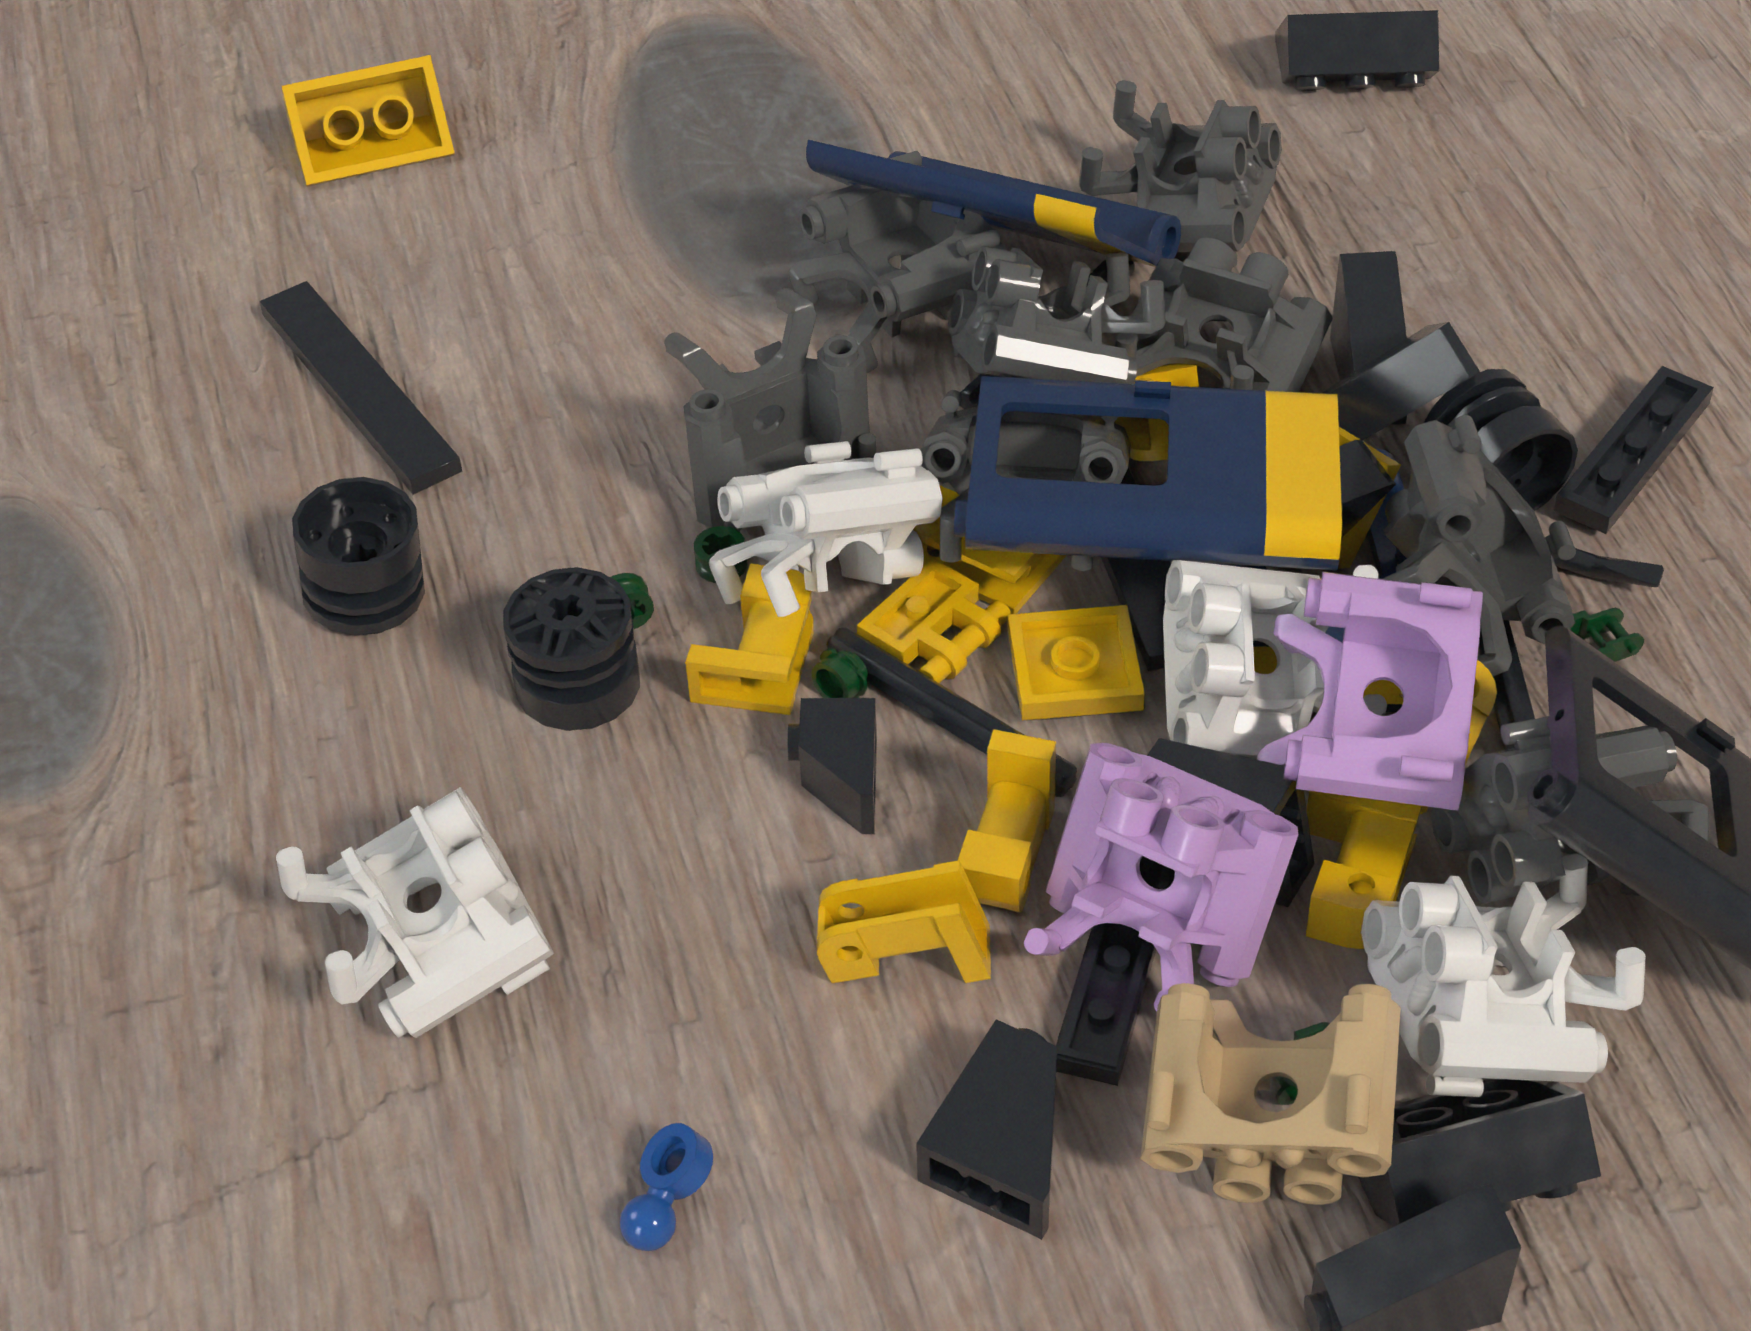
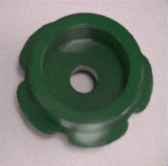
[811,648,867,698]

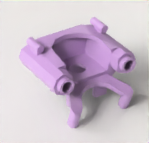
[1257,572,1483,811]
[1024,743,1298,1011]

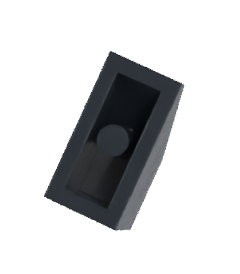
[787,698,877,834]

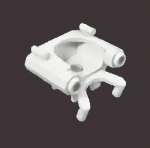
[709,441,943,617]
[1163,560,1387,760]
[276,787,554,1038]
[1361,854,1646,1097]

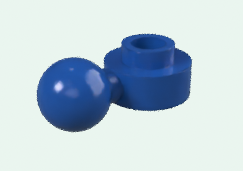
[620,1123,713,1251]

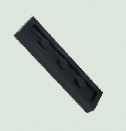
[1554,366,1714,534]

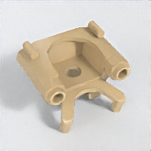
[1140,983,1401,1205]

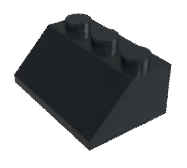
[1275,10,1439,91]
[1358,1079,1601,1227]

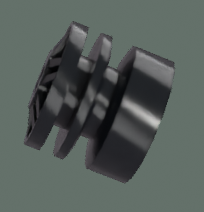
[1424,369,1578,511]
[292,477,425,636]
[503,567,640,731]

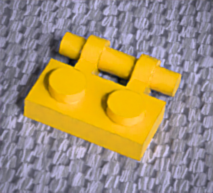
[856,557,1011,683]

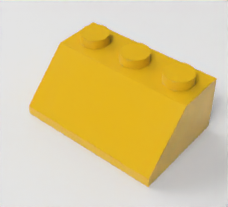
[281,55,455,186]

